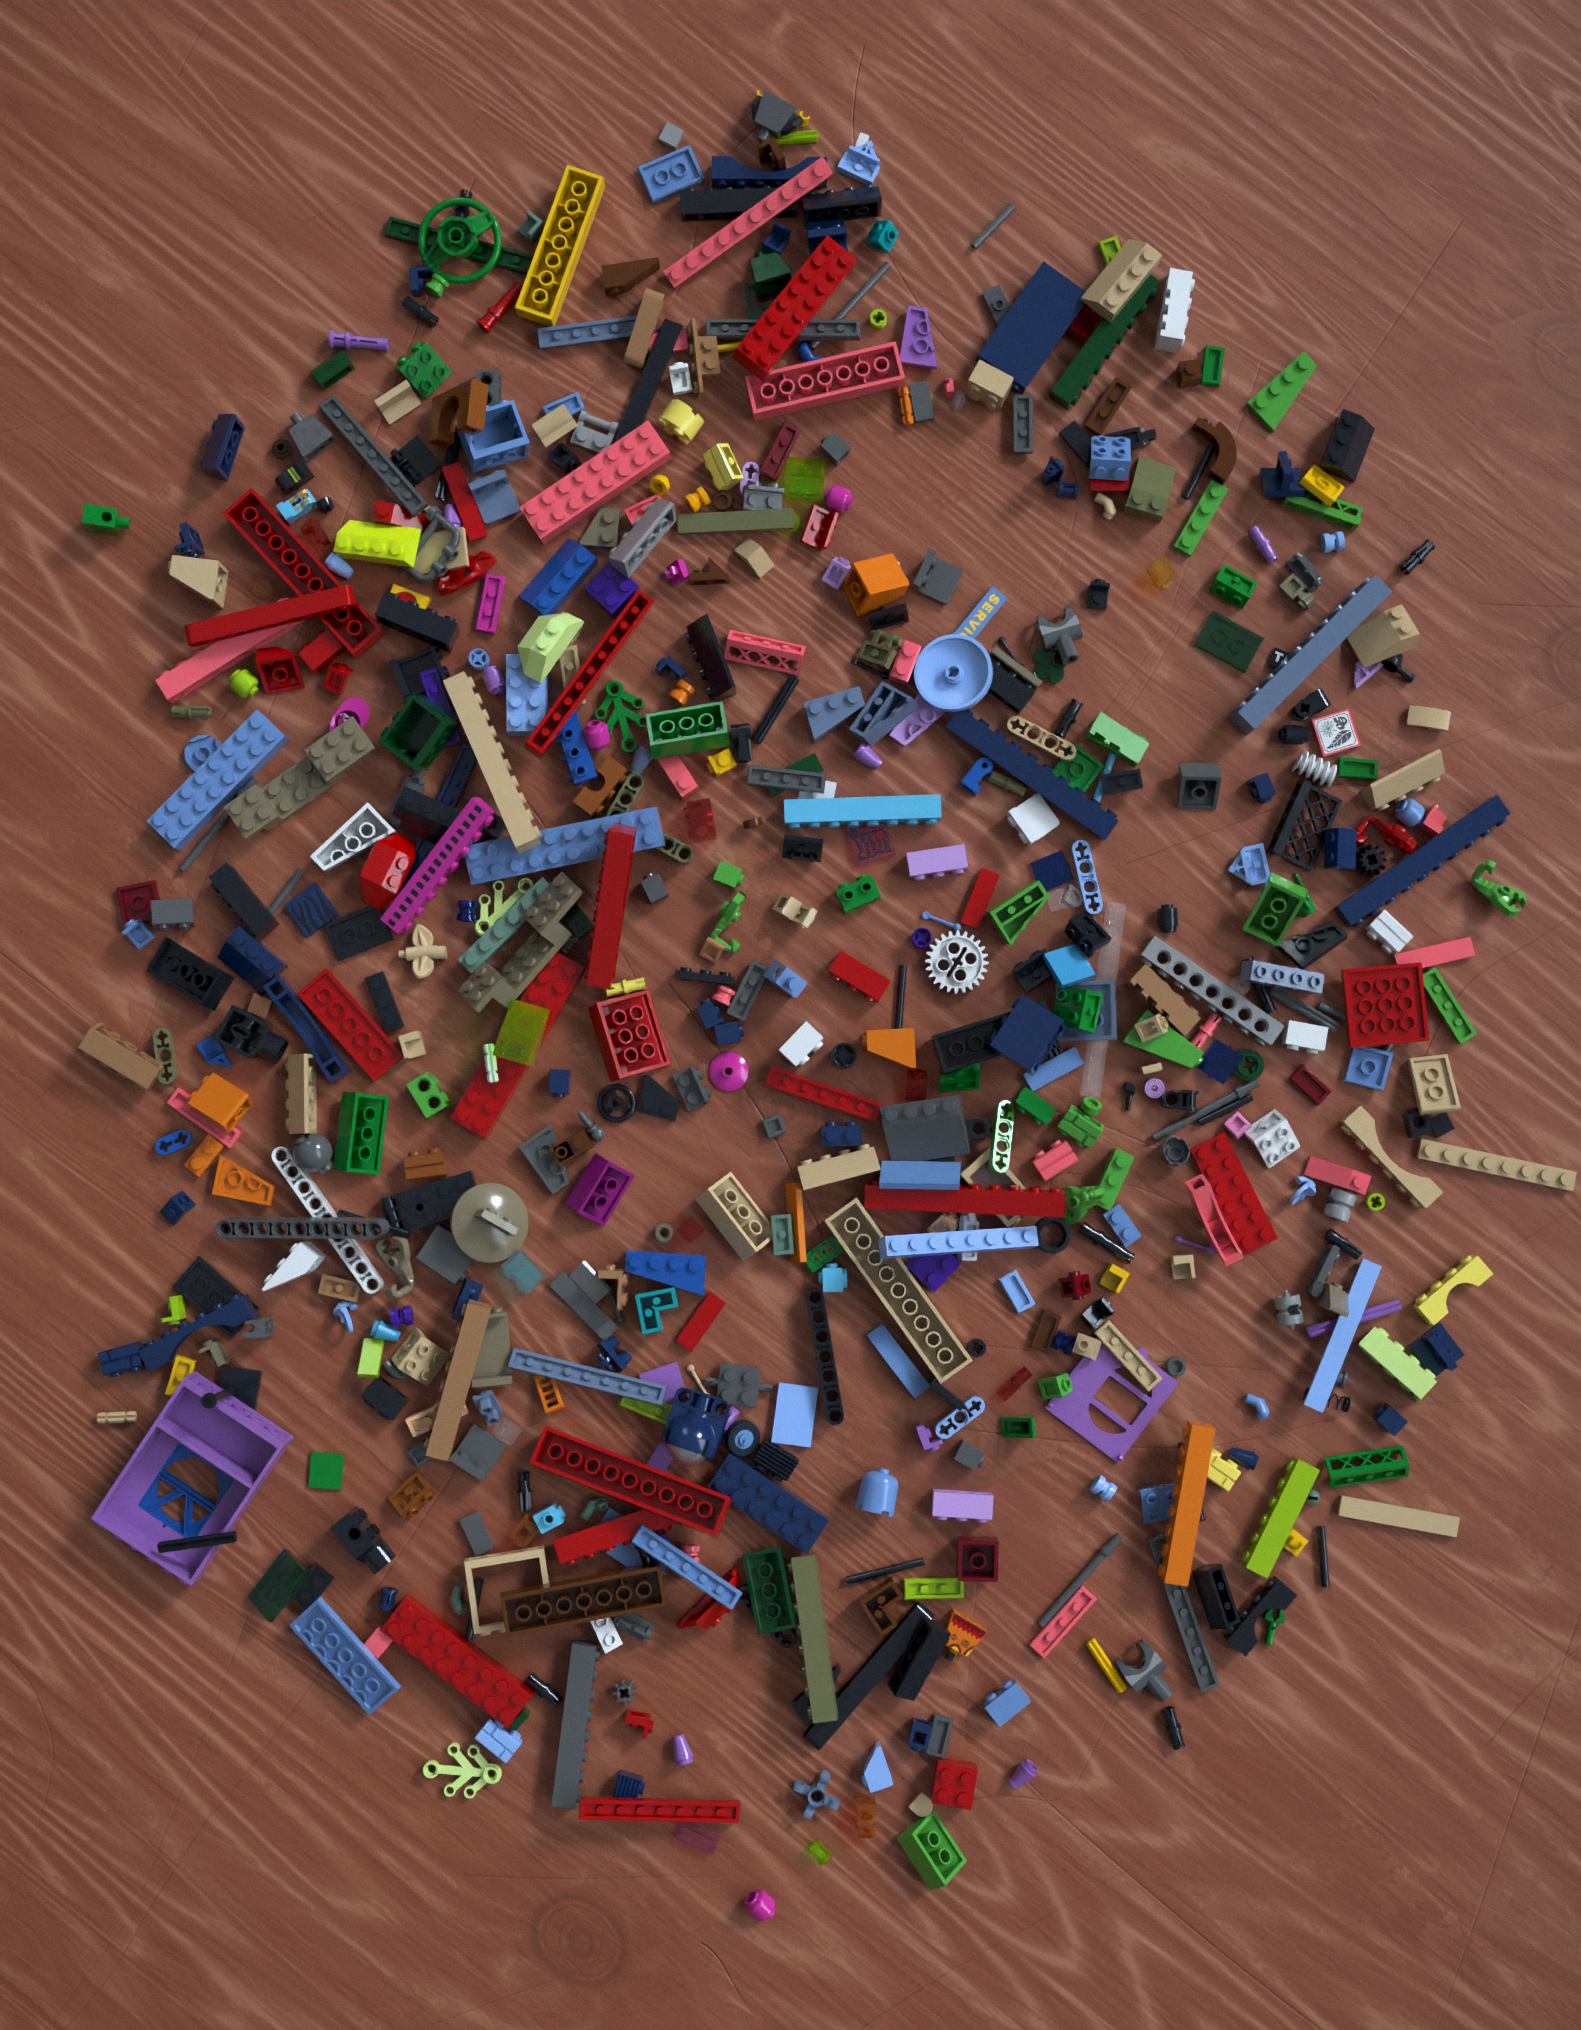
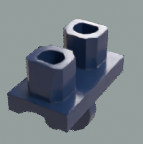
[597,1336,632,1373]

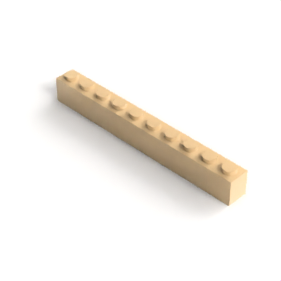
[443,671,542,854]

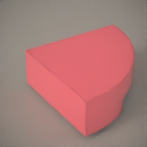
[944,378,954,398]

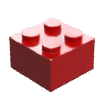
[930,1757,978,1810]

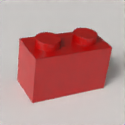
[298,629,346,675]

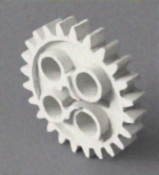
[925,930,989,994]

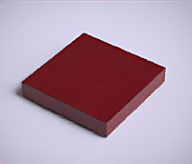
[116,880,160,926]

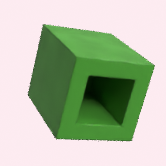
[713,861,744,890]

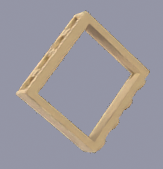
[464,1545,550,1636]

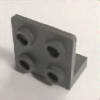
[912,549,963,605]
[449,1424,507,1482]

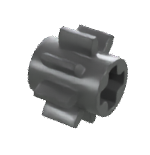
[612,1678,637,1705]

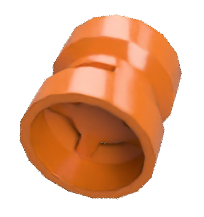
[668,679,695,706]

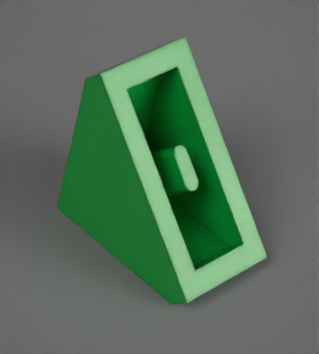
[1001,1414,1036,1438]

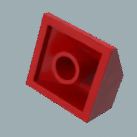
[255,646,305,694]

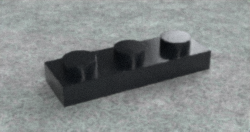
[675,967,735,986]
[365,971,405,1033]

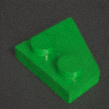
[939,1063,980,1093]

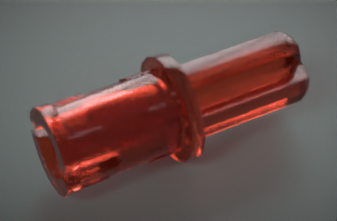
[997,1366,1033,1401]

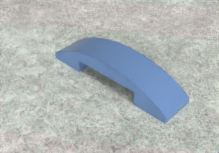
[867,1323,930,1398]

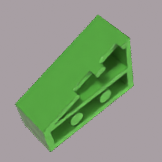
[986,880,1049,946]

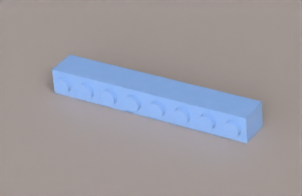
[878,1226,1039,1259]

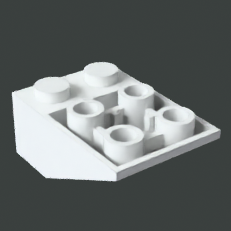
[262,1241,327,1291]

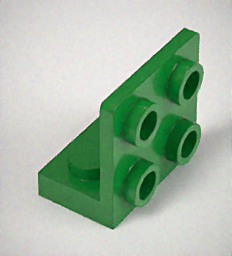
[1053,987,1103,1033]

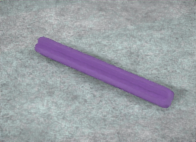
[1306,1300,1402,1337]

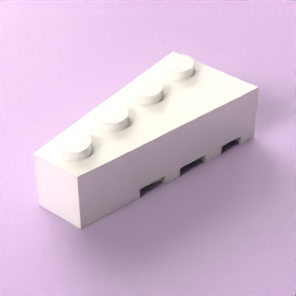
[1154,268,1195,353]

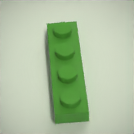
[1173,480,1228,557]
[1423,967,1477,1044]

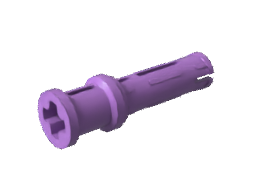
[329,330,389,351]

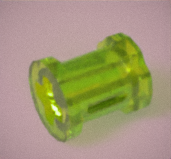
[806,1838,833,1866]

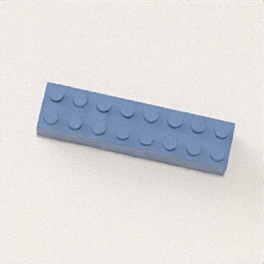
[147,709,290,851]

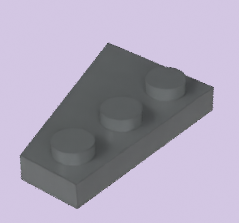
[519,1124,569,1195]

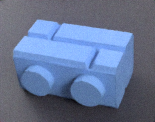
[474,1716,523,1764]

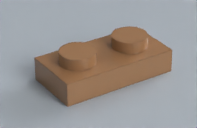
[318,1274,361,1302]

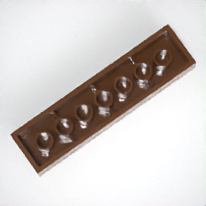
[500,1562,667,1638]

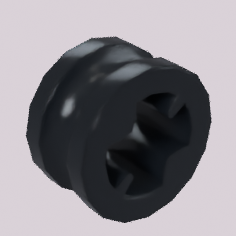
[968,1338,986,1357]

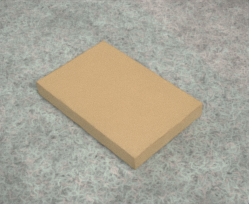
[414,527,469,575]
[1407,1054,1461,1115]

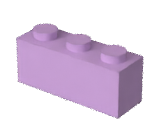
[905,844,968,881]
[931,1489,994,1523]

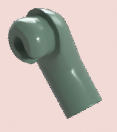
[580,1497,608,1520]
[449,1584,467,1615]

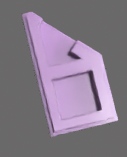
[1353,661,1383,690]

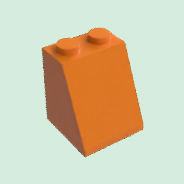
[841,553,910,617]
[862,1028,916,1069]
[188,1073,253,1135]

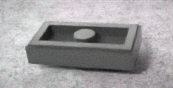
[982,284,1010,327]

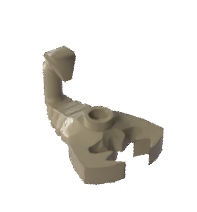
[376,1235,415,1299]

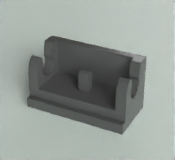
[243,1315,274,1338]

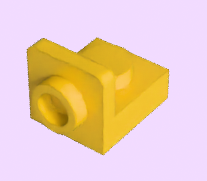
[706,748,738,777]

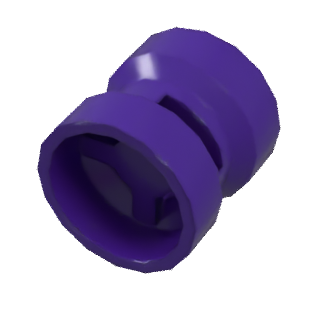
[911,928,932,949]
[390,1305,414,1328]

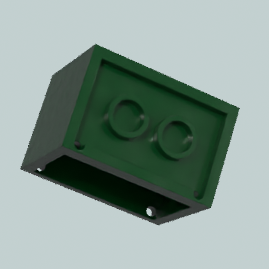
[379,694,461,771]

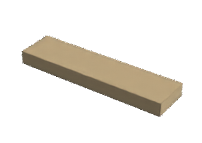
[1093,1319,1163,1392]

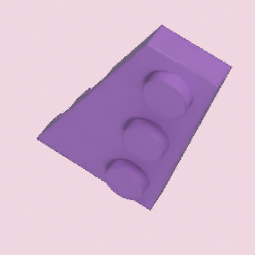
[900,305,937,370]

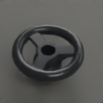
[597,1084,636,1123]

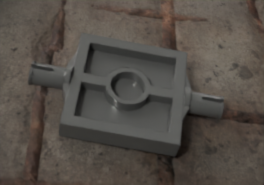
[705,1362,772,1407]

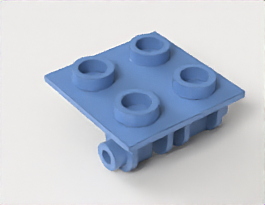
[1138,1482,1176,1524]

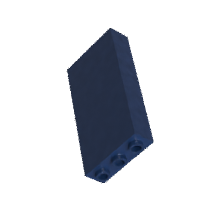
[976,261,1086,394]

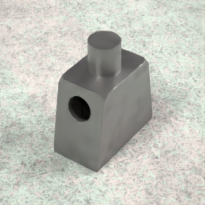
[289,412,336,463]

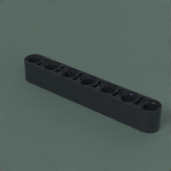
[806,1287,844,1425]

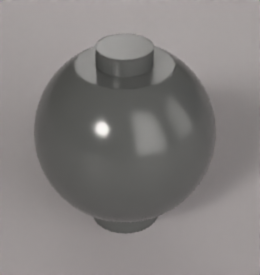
[292,1133,333,1174]

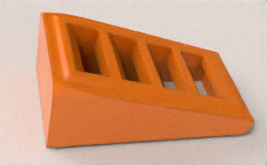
[533,1375,566,1416]

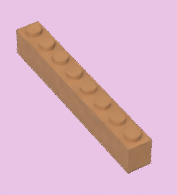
[423,1299,492,1462]

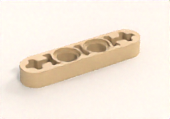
[1007,716,1076,762]

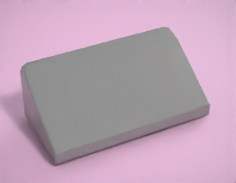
[570,1261,611,1303]

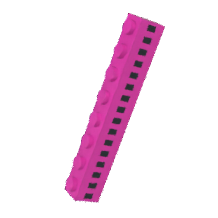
[380,797,496,934]

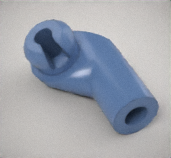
[1244,1393,1269,1420]

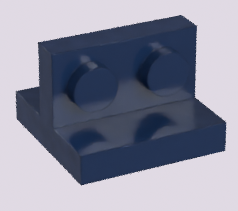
[806,219,848,256]
[1259,451,1305,497]
[1407,1322,1465,1376]

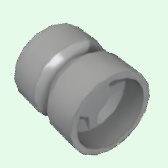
[1323,1188,1357,1223]

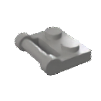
[570,410,619,454]

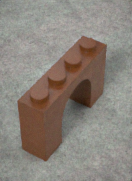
[427,378,489,448]

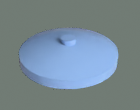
[914,634,993,712]

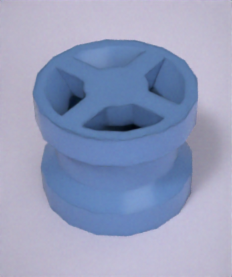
[468,648,490,671]

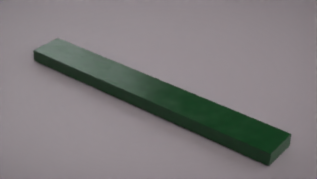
[384,217,534,275]

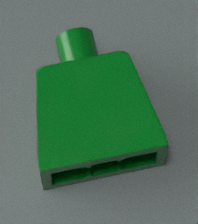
[82,503,131,535]

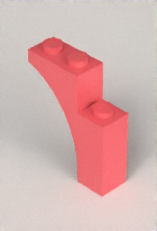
[1185,1174,1244,1266]

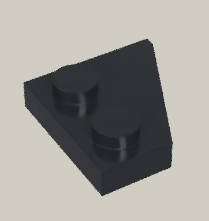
[637,1075,680,1121]

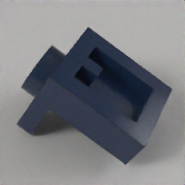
[410,265,432,297]
[656,656,687,680]

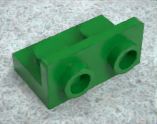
[1209,564,1257,609]

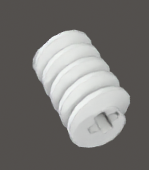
[1292,751,1337,789]

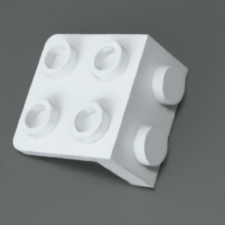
[1006,793,1060,846]

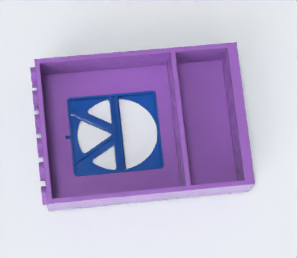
[91,1371,294,1586]

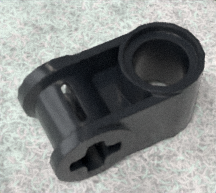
[1291,688,1331,721]
[1159,1090,1199,1111]

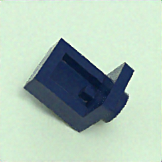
[761,222,792,256]
[160,1191,196,1226]

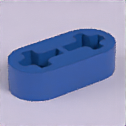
[155,1129,194,1155]

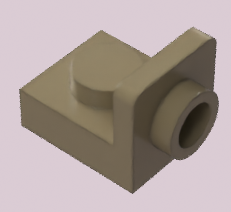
[198,1339,230,1367]

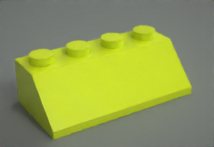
[333,520,421,568]

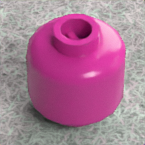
[823,485,853,513]
[583,720,611,751]
[745,1889,775,1921]

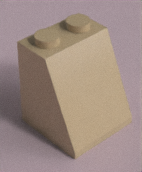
[168,555,229,609]

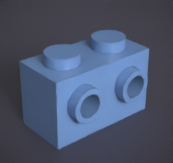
[983,1678,1031,1727]

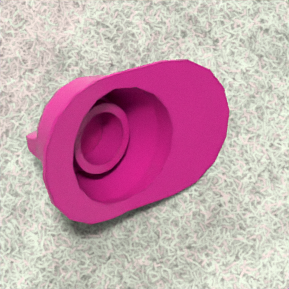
[330,698,370,731]

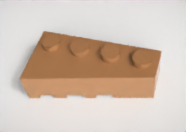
[1124,964,1201,1037]
[78,1022,164,1089]

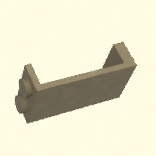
[472,1307,513,1388]

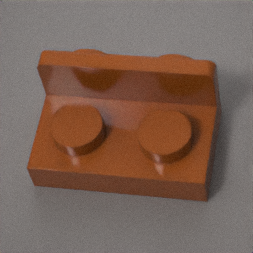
[388,1471,438,1519]

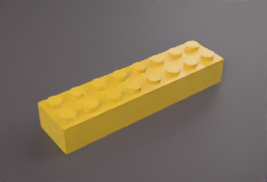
[515,165,605,327]

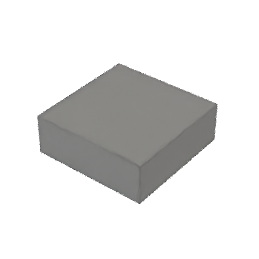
[658,122,684,150]

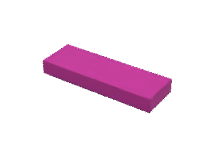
[475,573,506,635]

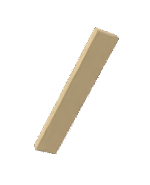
[1337,1495,1460,1537]

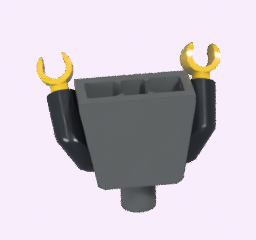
[751,90,810,142]

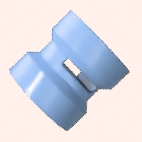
[1320,531,1345,553]
[1089,1474,1117,1502]

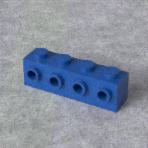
[556,712,599,786]

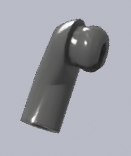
[382,1360,410,1379]

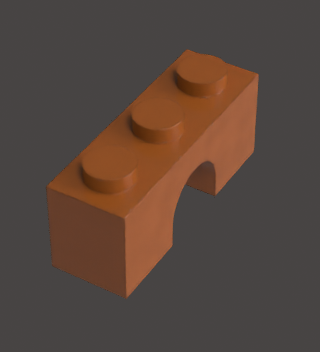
[573,756,629,818]

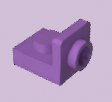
[915,1423,943,1452]

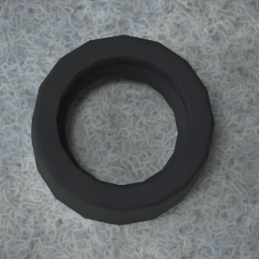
[1035,1217,1071,1254]

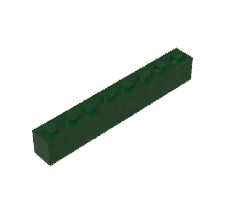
[1049,274,1160,410]

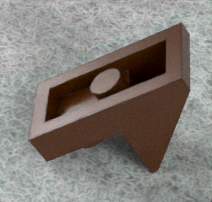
[690,557,729,585]

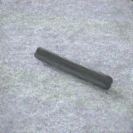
[1269,987,1340,1032]

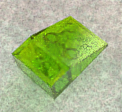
[493,999,550,1067]

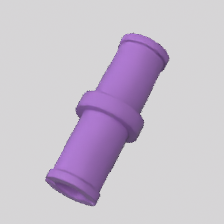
[1248,525,1279,565]

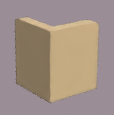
[398,1031,426,1059]
[1170,1254,1196,1279]

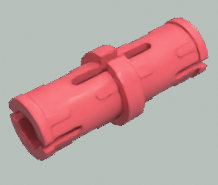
[1191,1012,1223,1049]

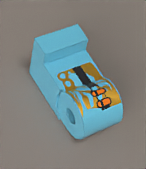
[276,489,317,525]

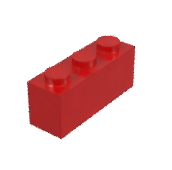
[828,951,891,1003]

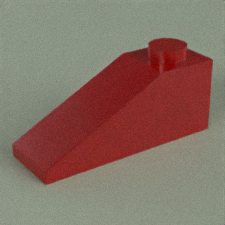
[371,500,431,535]

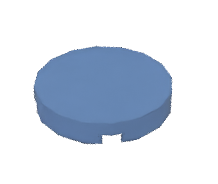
[184,735,221,771]

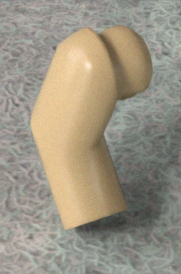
[1094,492,1116,520]

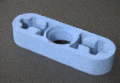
[935,1396,985,1439]

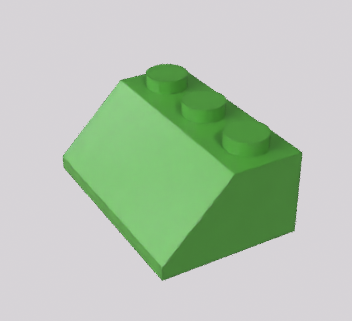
[897,1810,967,1890]

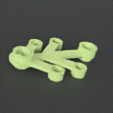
[474,878,534,937]
[423,1742,502,1799]

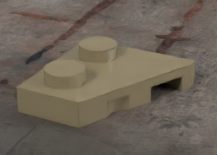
[580,508,620,549]

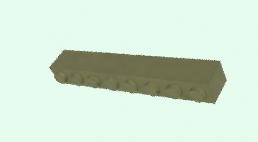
[788,1554,839,1724]

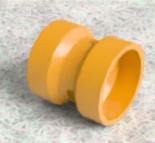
[684,486,711,513]

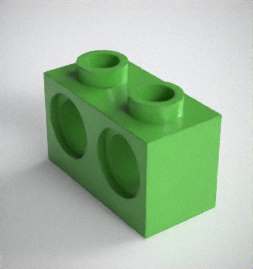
[406,1072,450,1119]

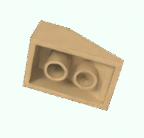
[1346,604,1420,668]

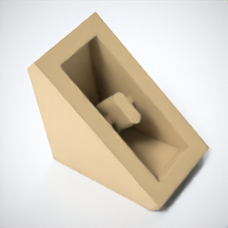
[734,537,774,579]

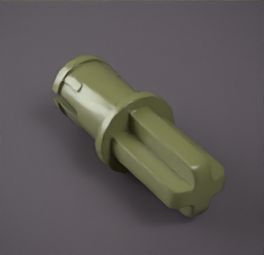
[171,704,212,720]
[988,771,1027,796]

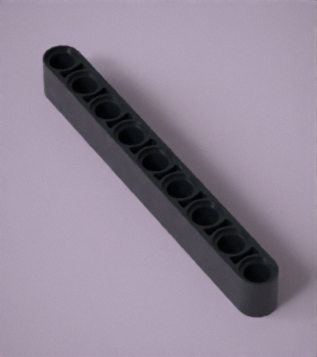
[803,1601,935,1751]

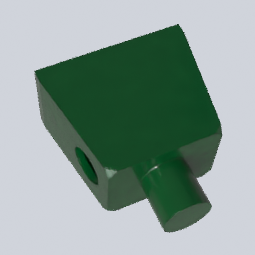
[751,250,791,296]

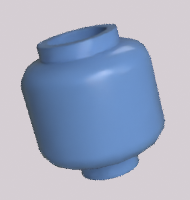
[1394,798,1425,827]

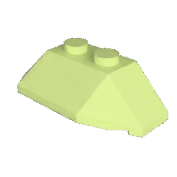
[517,613,584,684]

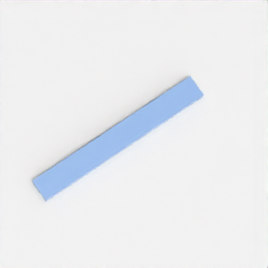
[1303,1258,1382,1413]

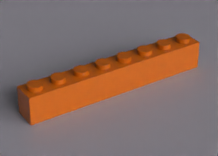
[1158,1420,1216,1587]

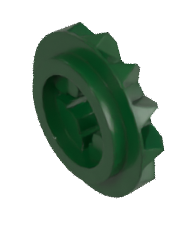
[1232,1049,1264,1081]

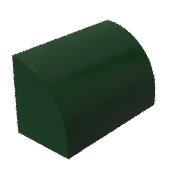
[310,349,355,390]

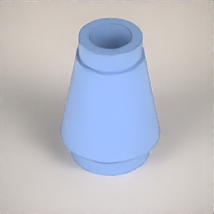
[324,552,354,580]

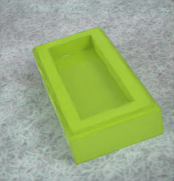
[358,1338,385,1378]

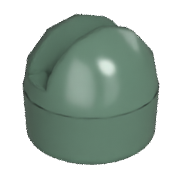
[1305,1489,1320,1506]

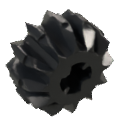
[1355,844,1387,878]

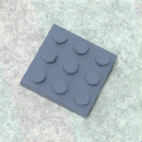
[1056,980,1117,1042]

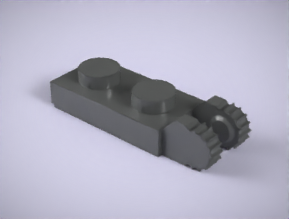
[1306,1243,1340,1298]

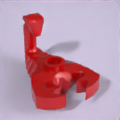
[1355,815,1417,855]

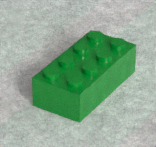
[645,701,730,759]

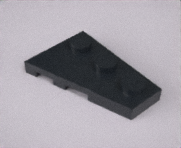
[1276,922,1347,970]

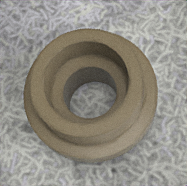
[654,1223,674,1243]

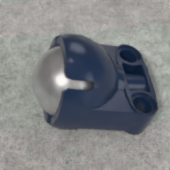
[661,1387,732,1465]

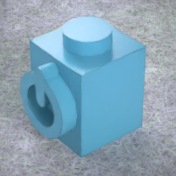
[818,1263,847,1292]
[532,1502,566,1534]

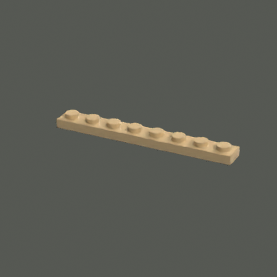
[1416,1139,1577,1191]

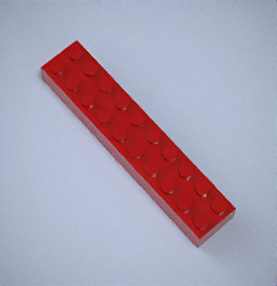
[223,487,386,660]
[450,952,586,1138]
[530,1426,732,1538]

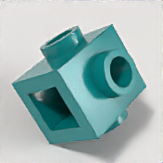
[865,220,899,253]

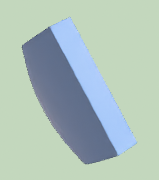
[837,141,880,185]
[1228,843,1270,886]

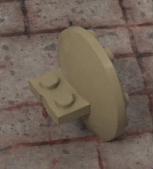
[450,1183,529,1263]

